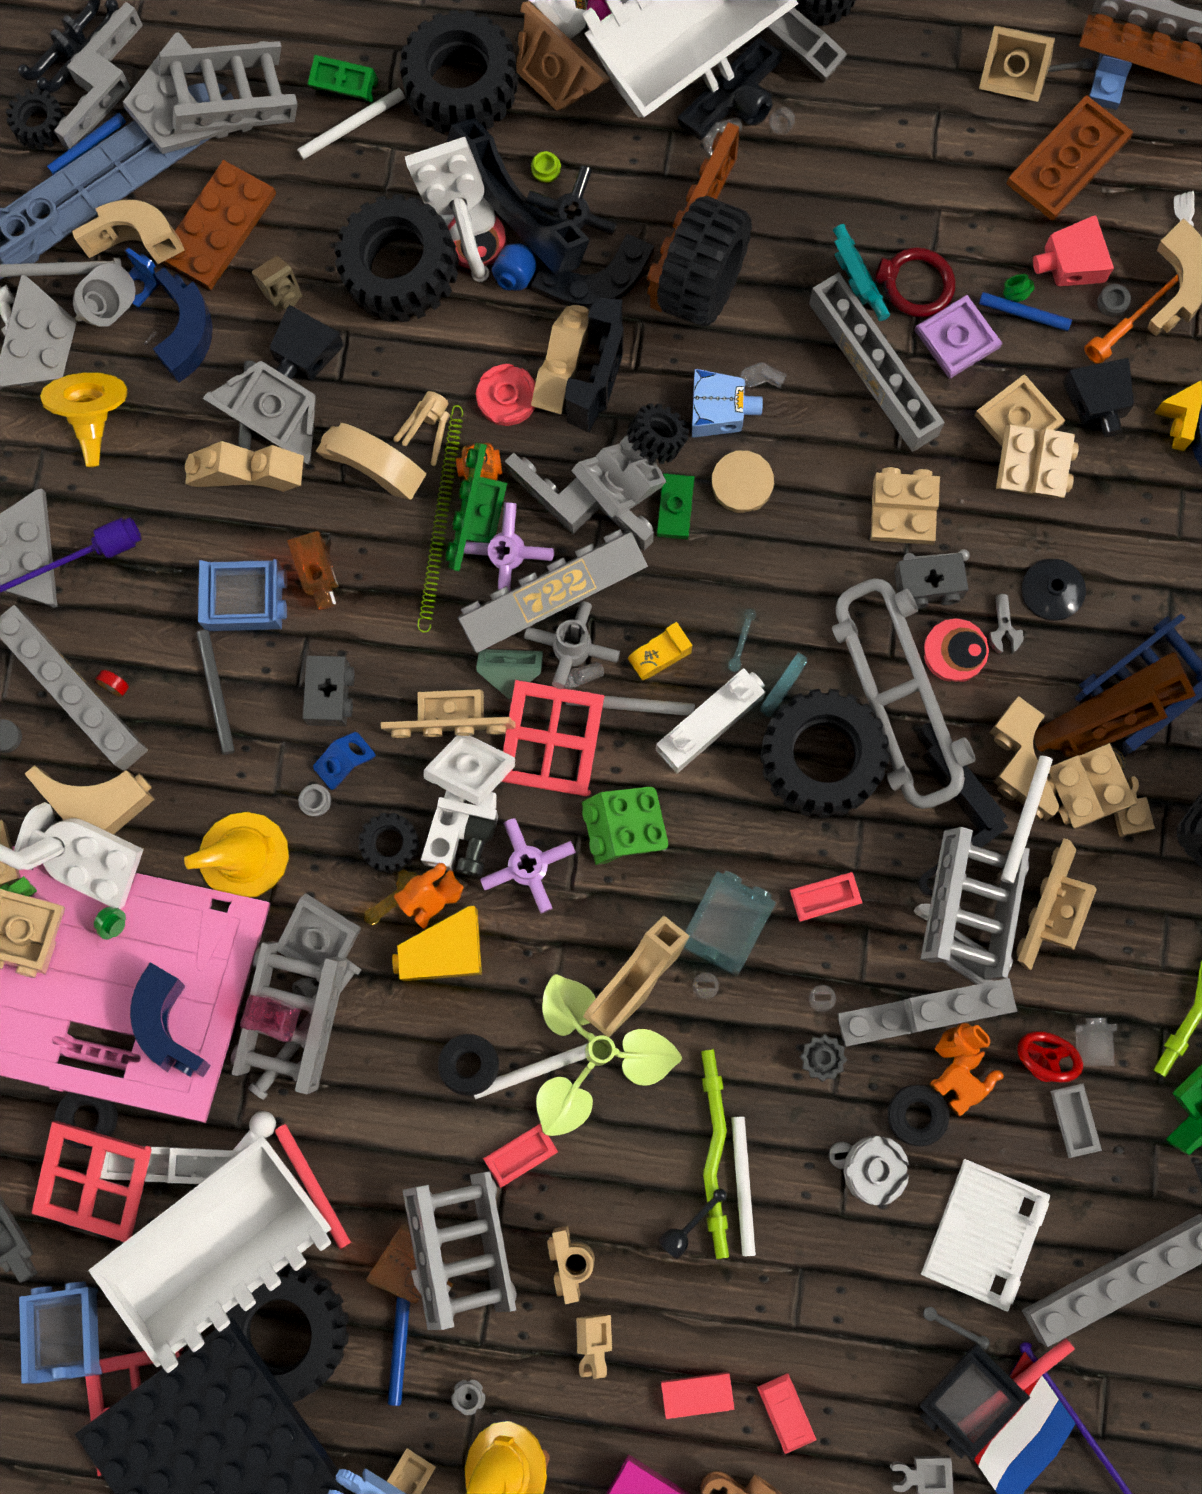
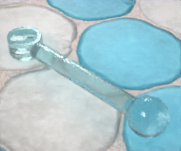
[728,608,756,672]

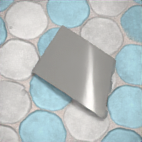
[571,435,666,518]

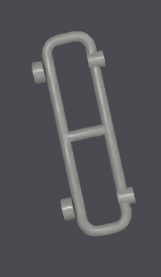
[832,578,975,809]

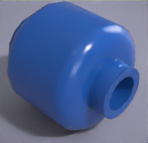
[492,244,537,291]

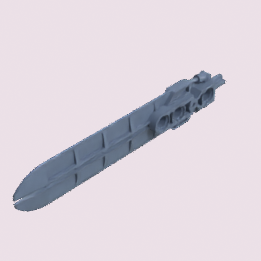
[0,83,234,279]

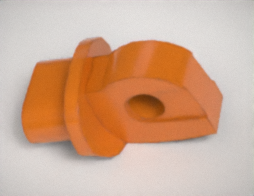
[935,1023,990,1058]

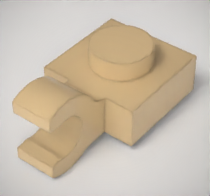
[576,1314,612,1379]

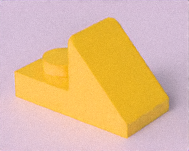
[1155,381,1202,451]

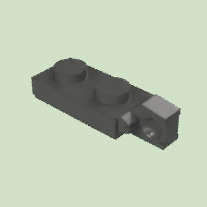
[0,1195,38,1283]

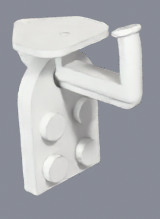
[405,137,496,282]
[0,802,144,909]

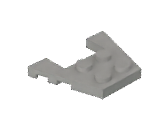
[123,32,253,154]

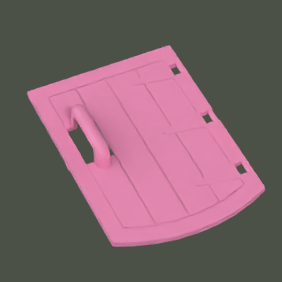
[0,846,271,1123]

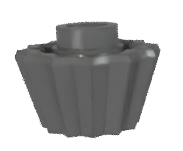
[800,1034,847,1082]

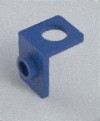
[125,247,160,307]
[313,732,376,790]

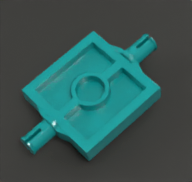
[833,224,891,321]

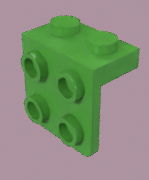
[582,787,668,865]

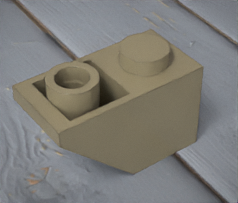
[252,255,303,313]

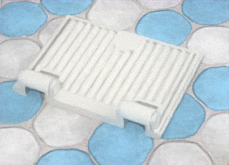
[921,1159,1050,1312]

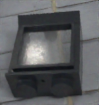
[918,1344,1031,1460]

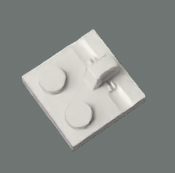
[424,735,515,806]

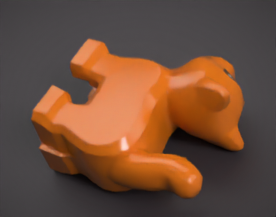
[393,863,464,929]
[929,1051,1004,1117]

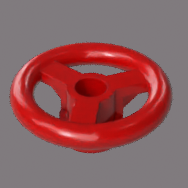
[1017,1031,1083,1083]

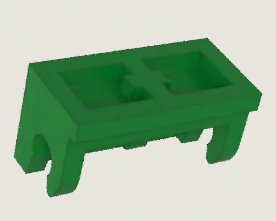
[307,55,379,103]

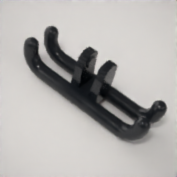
[18,0,119,94]

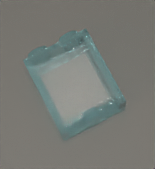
[684,871,776,977]

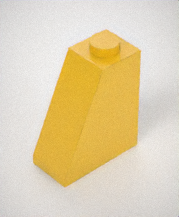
[392,906,482,981]

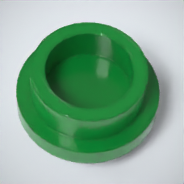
[1003,274,1035,302]
[94,907,126,940]

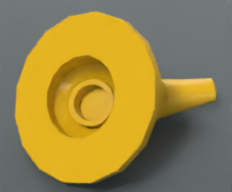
[40,372,128,467]
[184,812,289,898]
[465,1421,547,1494]

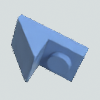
[1089,53,1133,110]

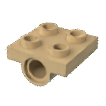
[547,1226,595,1304]

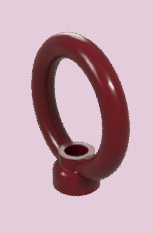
[874,248,956,317]

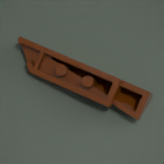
[1034,652,1196,758]

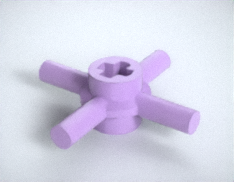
[463,502,554,591]
[480,818,576,914]

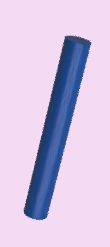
[47,112,126,175]
[979,292,1072,331]
[388,1297,410,1406]

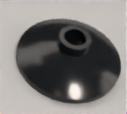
[1021,559,1086,621]

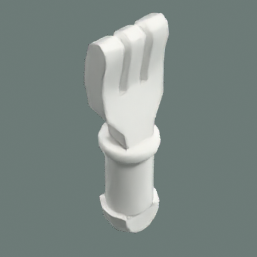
[1174,191,1195,226]

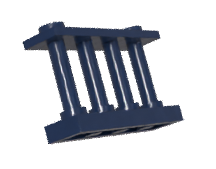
[1074,613,1202,757]

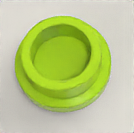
[531,151,561,183]

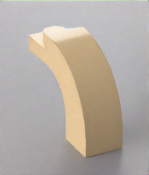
[72,200,185,264]
[1147,218,1202,336]
[315,423,427,500]

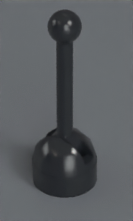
[658,1188,727,1259]

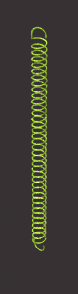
[418,405,463,632]

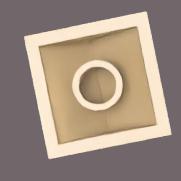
[979,26,1055,102]

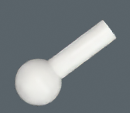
[233,1111,276,1153]

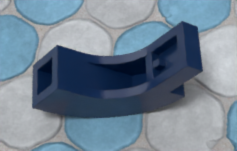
[153,267,213,383]
[130,962,211,1077]

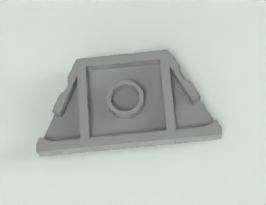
[0,274,77,390]
[203,361,316,465]
[0,489,58,608]

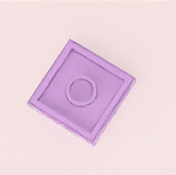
[914,295,1002,379]

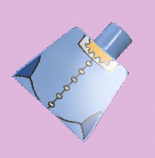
[692,369,763,437]

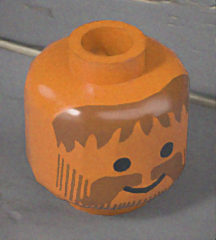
[456,443,502,480]

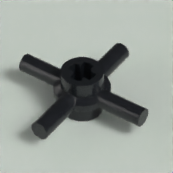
[526,165,616,235]

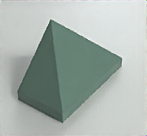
[476,649,543,699]

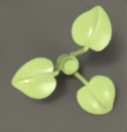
[536,974,682,1136]

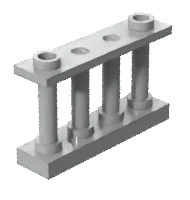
[158,41,298,134]
[920,827,1030,980]
[231,941,347,1094]
[403,1171,517,1330]

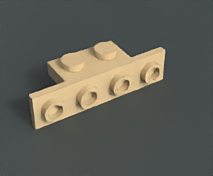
[381,689,515,738]
[1017,838,1097,970]

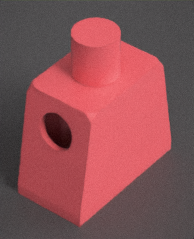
[1033,215,1114,286]

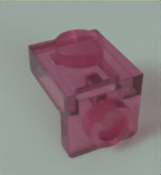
[240,995,301,1042]

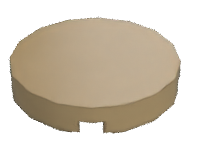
[712,451,774,513]

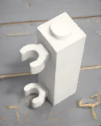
[656,668,765,774]

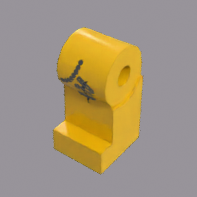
[627,622,693,680]

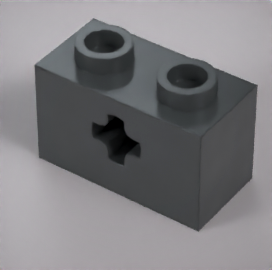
[894,553,969,609]
[303,656,355,727]

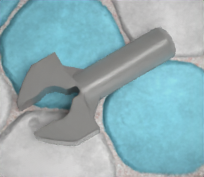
[988,594,1024,655]

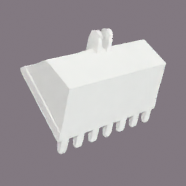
[583,0,798,118]
[88,1136,332,1373]

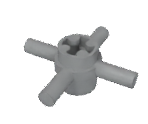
[524,601,620,689]

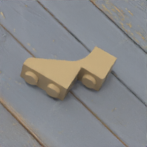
[531,305,589,414]
[185,441,304,492]
[989,696,1059,821]
[583,916,690,1037]

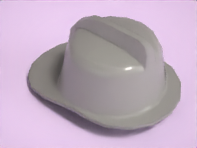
[73,263,136,327]

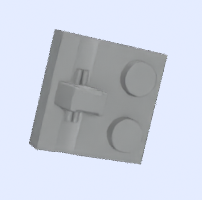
[277,893,361,965]

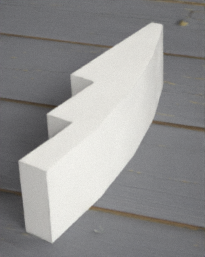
[100,1146,239,1184]

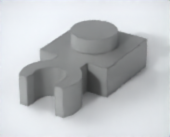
[890,1455,954,1494]

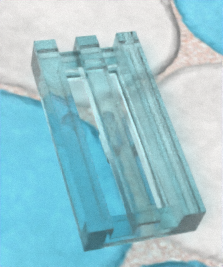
[760,652,807,717]

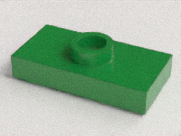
[657,473,695,540]

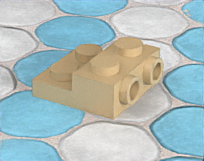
[996,425,1079,499]
[870,467,940,545]
[1047,743,1137,829]
[0,889,65,978]

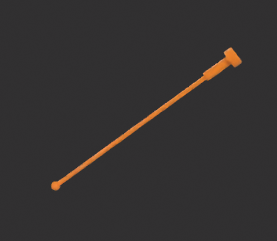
[1084,274,1179,364]

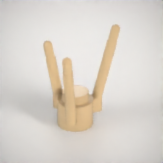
[393,391,450,466]

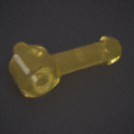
[364,869,418,925]

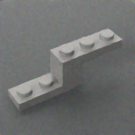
[54,2,143,150]
[505,453,654,551]
[837,978,1017,1047]

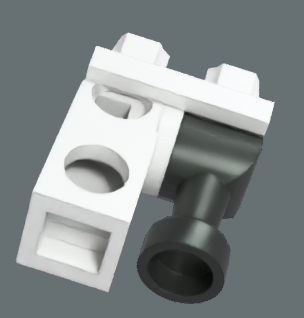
[421,790,499,877]

